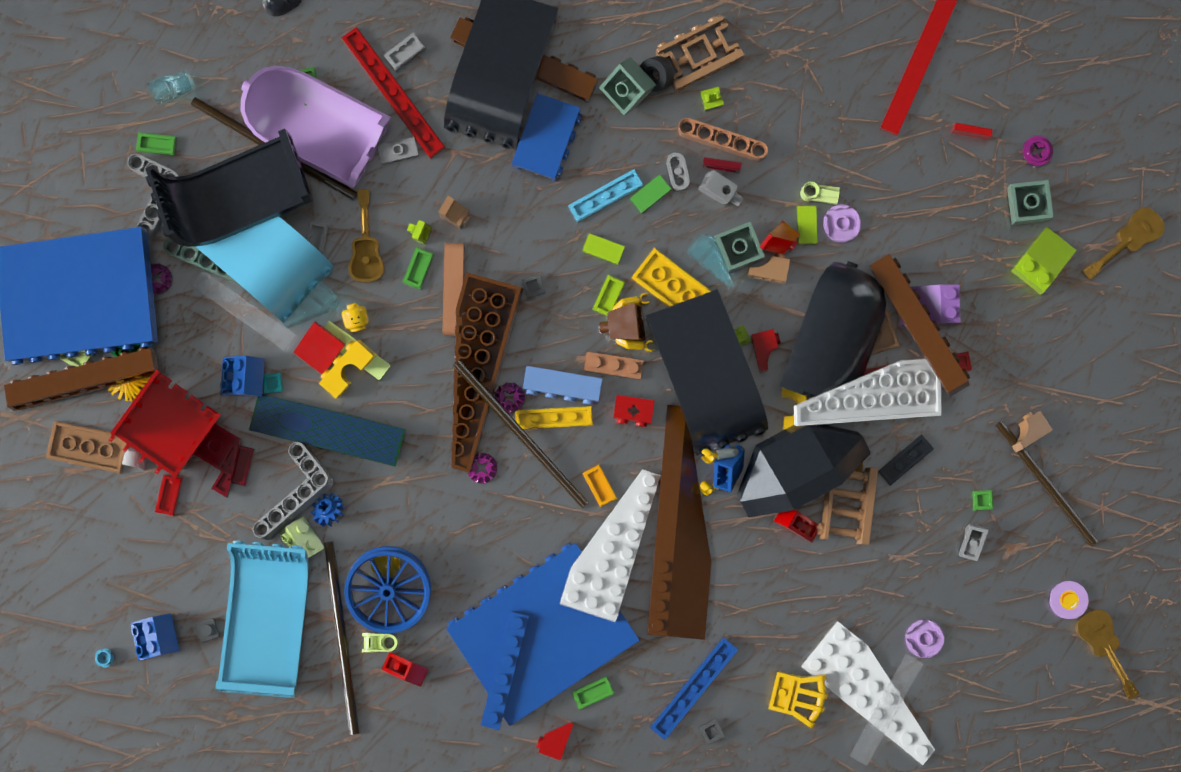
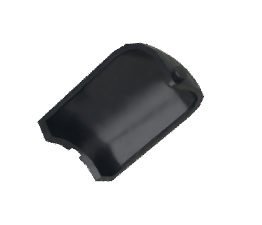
[779,261,887,397]

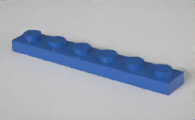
[481,611,529,730]
[650,637,738,740]

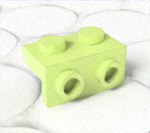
[280,516,324,559]

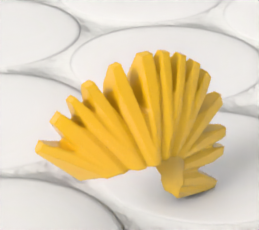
[108,377,150,402]

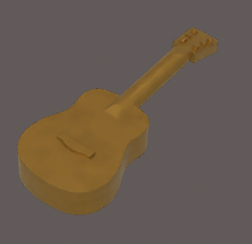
[348,189,385,283]
[1083,207,1165,280]
[1075,610,1139,700]

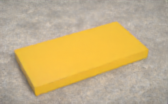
[631,248,711,307]

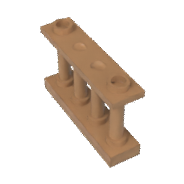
[818,467,878,545]

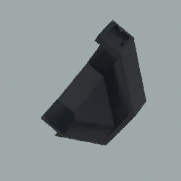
[736,424,871,518]

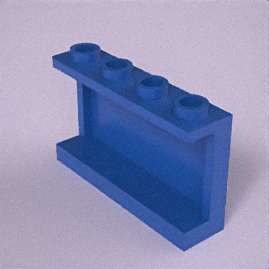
[512,93,583,182]

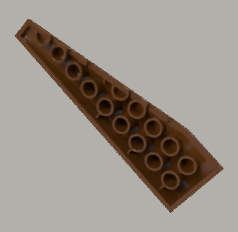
[451,272,524,473]

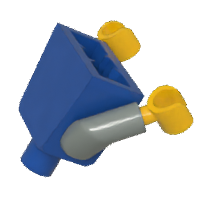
[700,445,745,496]

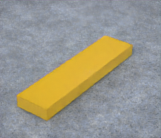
[515,406,593,430]

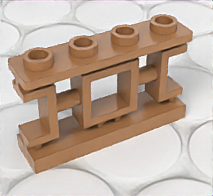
[656,15,744,93]

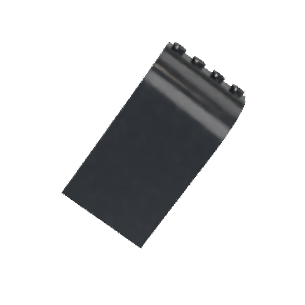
[444,0,559,150]
[145,128,313,247]
[646,289,768,456]

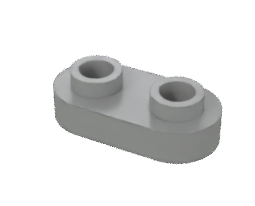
[666,153,690,191]

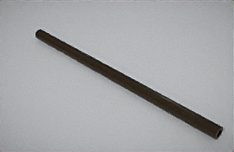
[191,97,357,200]
[453,360,589,508]
[324,541,359,735]

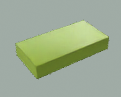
[797,206,818,245]
[582,233,625,265]
[592,275,625,316]

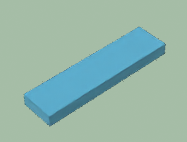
[568,169,644,223]

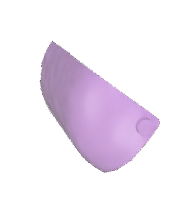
[241,66,391,189]

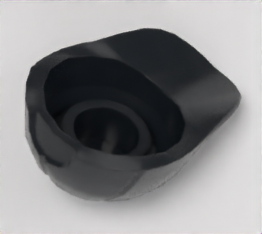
[262,0,302,17]

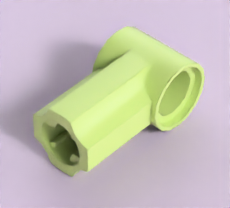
[800,182,840,205]

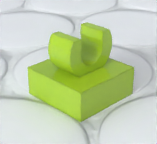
[700,87,724,111]
[407,220,432,245]
[734,325,752,347]

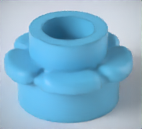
[95,648,114,668]

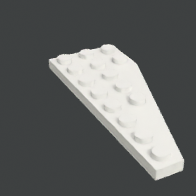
[794,358,941,426]
[560,469,661,622]
[801,621,935,765]

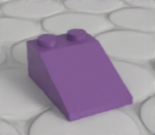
[900,285,960,326]

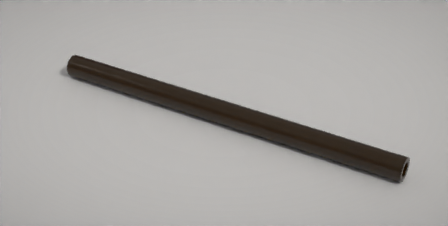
[995,420,1098,547]

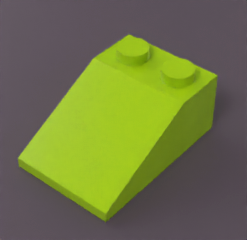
[1011,227,1077,295]

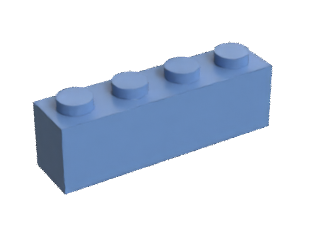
[523,366,602,405]

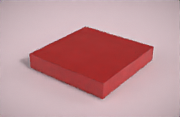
[293,321,346,374]

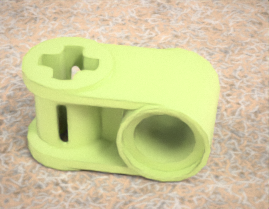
[362,633,400,653]

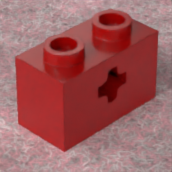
[613,395,655,427]

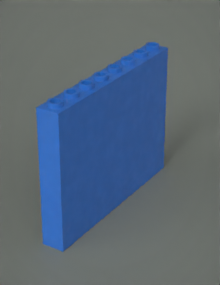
[0,227,158,365]
[446,542,640,726]

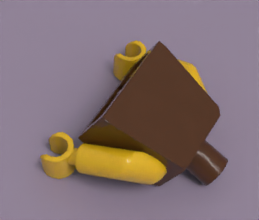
[599,293,655,352]

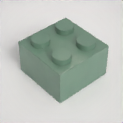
[599,57,656,115]
[1007,180,1054,225]
[714,221,765,274]

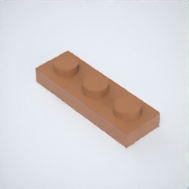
[584,352,644,380]

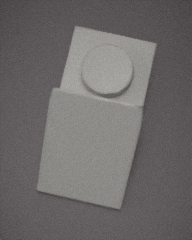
[959,523,989,561]

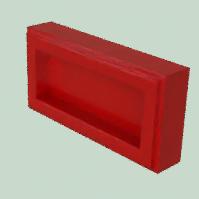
[952,123,993,140]
[154,474,183,516]

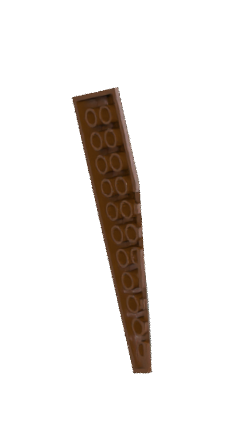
[647,405,711,640]

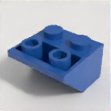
[220,356,265,397]
[131,613,179,661]

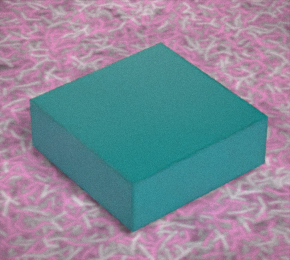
[263,373,283,394]

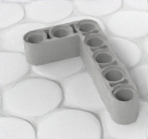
[127,154,179,247]
[253,442,333,540]

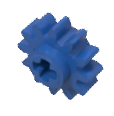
[310,493,345,527]

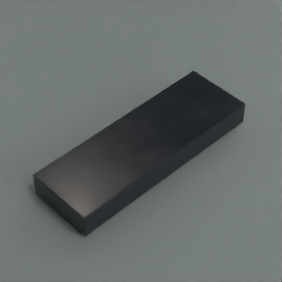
[878,434,934,486]

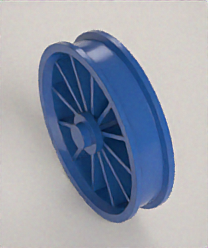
[344,546,431,634]

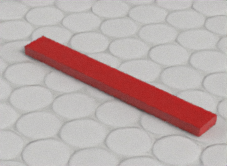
[880,0,957,136]
[341,27,445,159]

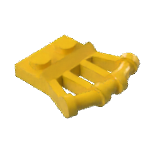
[768,671,828,728]

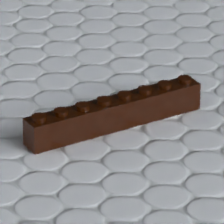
[450,17,598,103]
[869,254,971,397]
[4,347,159,411]

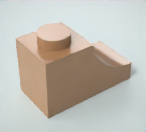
[439,196,471,229]
[747,254,790,284]
[1012,411,1053,453]

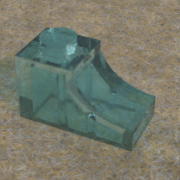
[147,71,193,105]

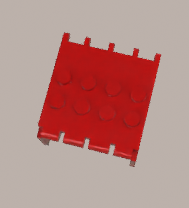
[108,369,221,484]

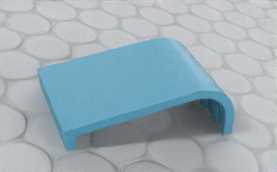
[196,216,334,323]
[215,541,309,698]

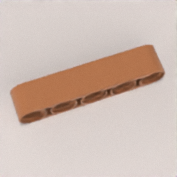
[678,118,768,162]
[443,243,464,336]

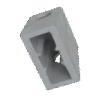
[697,170,744,206]

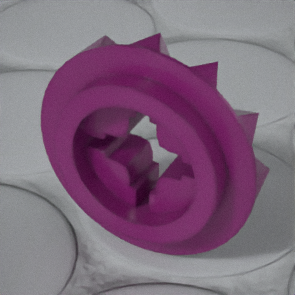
[1022,136,1053,166]
[151,263,172,294]
[494,382,525,413]
[467,453,497,483]

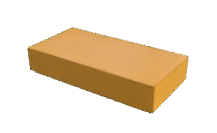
[582,464,617,507]

